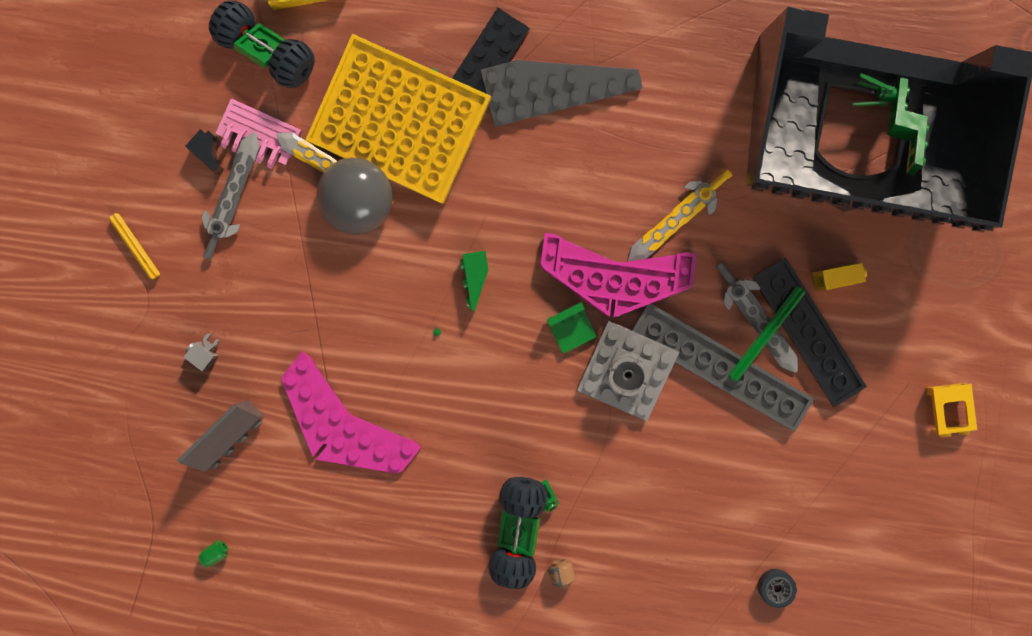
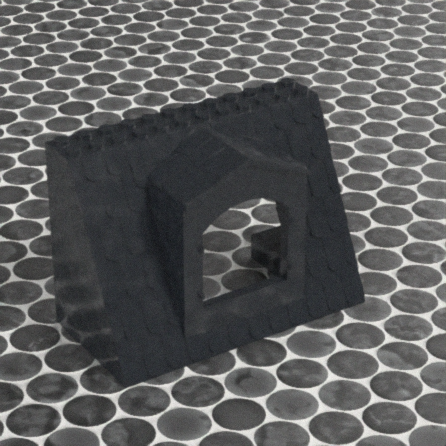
[746,7,1032,233]

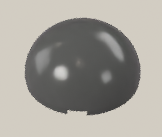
[316,157,393,235]

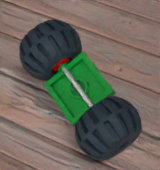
[209,0,315,88]
[488,477,548,589]

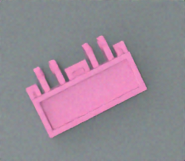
[216,99,302,169]

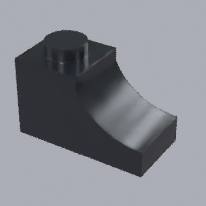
[185,129,224,174]

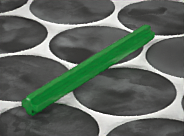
[728,286,806,382]

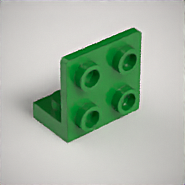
[546,302,597,353]

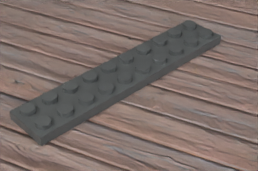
[632,304,814,432]

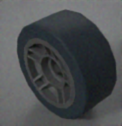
[758,569,797,608]

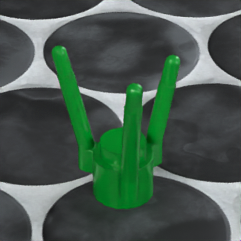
[852,74,897,107]

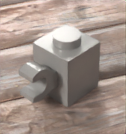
[184,333,220,371]

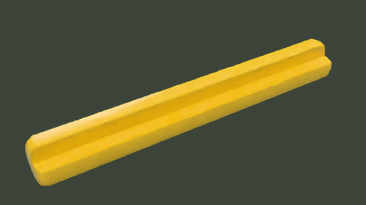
[109,213,160,280]

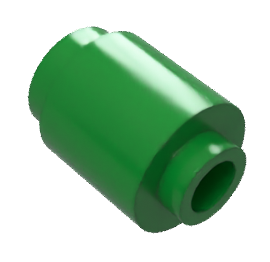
[198,540,229,568]

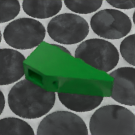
[460,251,489,312]

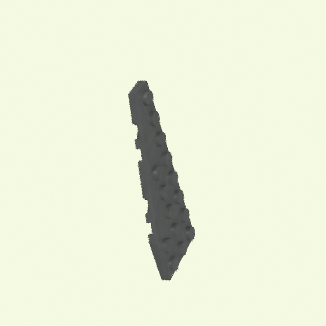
[480,60,643,127]

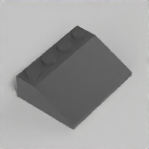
[177,400,264,472]

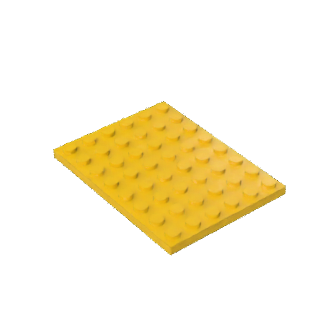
[305,34,492,204]

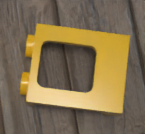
[926,383,977,437]

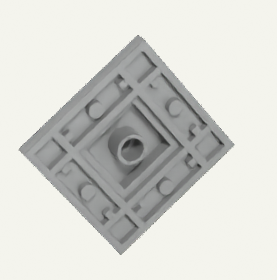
[577,320,679,421]

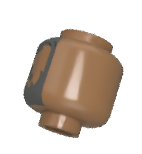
[549,559,576,589]

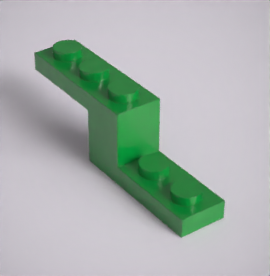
[887,77,929,176]

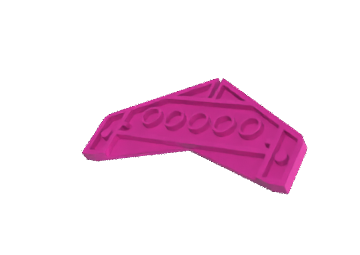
[541,233,697,318]
[282,351,422,473]

